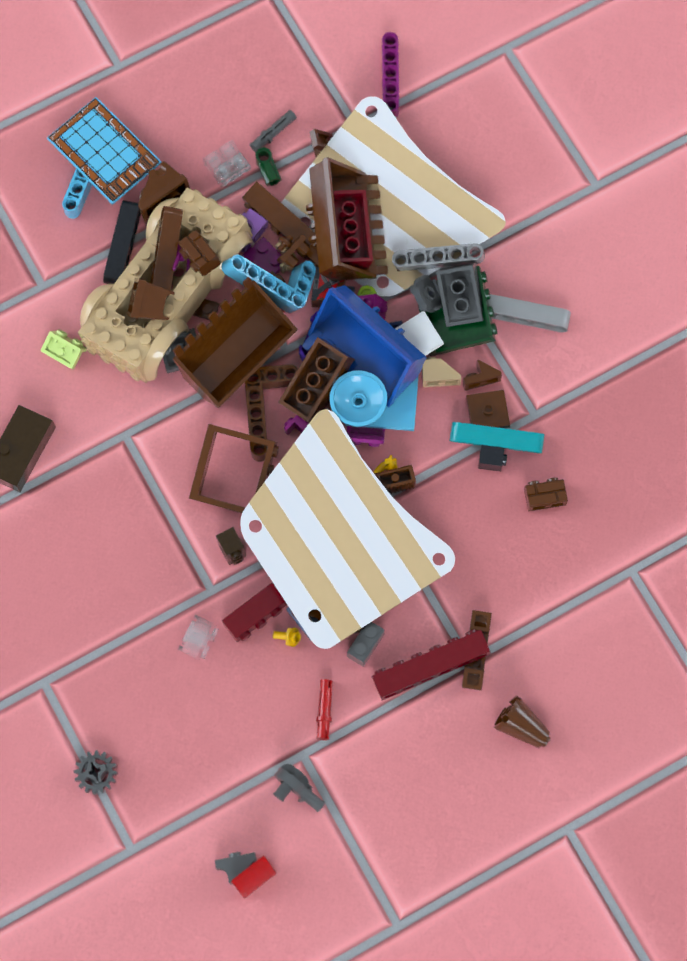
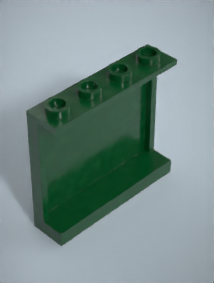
[418,266,498,357]

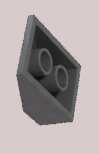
[436,262,484,327]

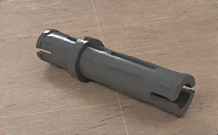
[250,110,297,152]

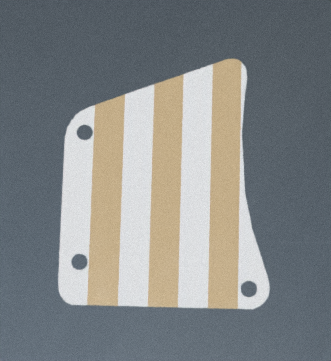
[281,96,506,296]
[240,409,455,649]

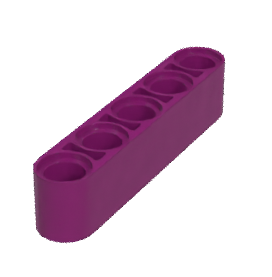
[382,32,399,118]

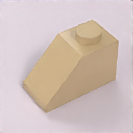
[422,357,461,387]

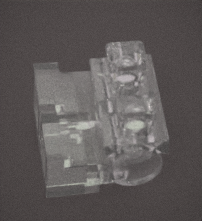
[203,139,251,188]

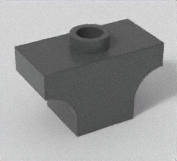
[215,852,257,885]

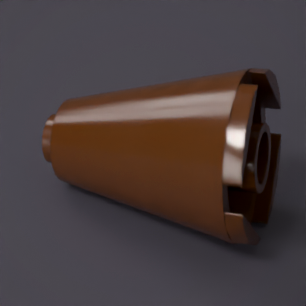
[494,696,551,748]

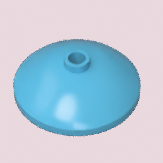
[330,370,387,427]

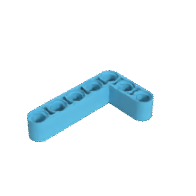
[62,169,92,219]
[221,254,316,313]

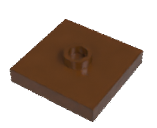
[466,390,510,428]

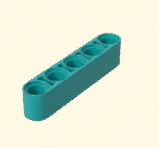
[450,422,545,453]

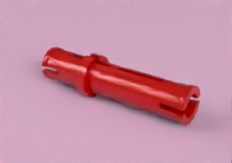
[316,679,333,740]

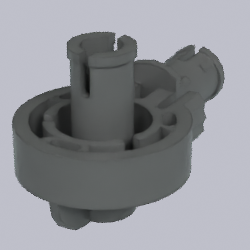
[273,764,325,812]

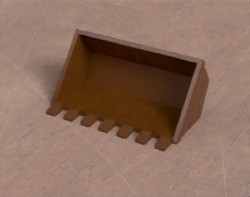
[306,157,388,281]
[173,277,298,408]

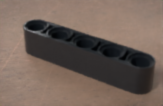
[103,200,141,284]

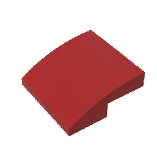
[231,855,277,899]

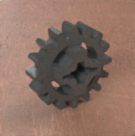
[74,750,118,795]

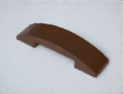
[462,610,492,691]

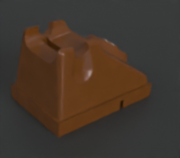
[138,161,190,226]
[127,278,175,320]

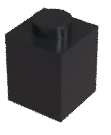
[478,445,507,472]

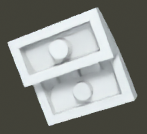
[395,311,444,356]

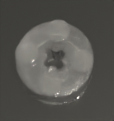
[178,615,219,660]

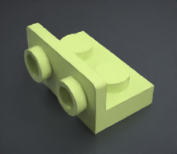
[40,329,87,369]

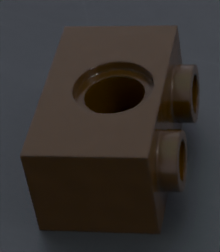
[216,527,246,565]

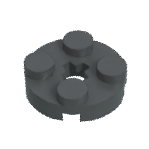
[410,275,443,313]

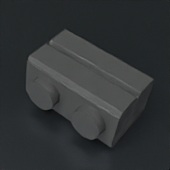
[347,622,385,667]

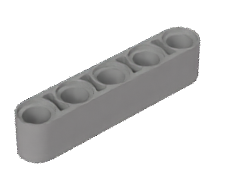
[392,243,485,271]
[488,294,571,332]

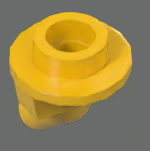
[373,455,398,473]
[272,627,301,647]

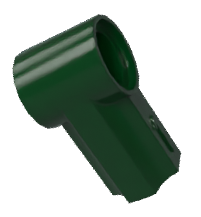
[255,147,281,186]

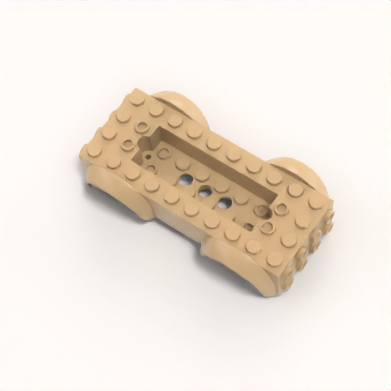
[78,188,254,383]

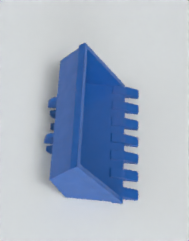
[302,285,426,408]

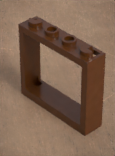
[189,424,279,513]

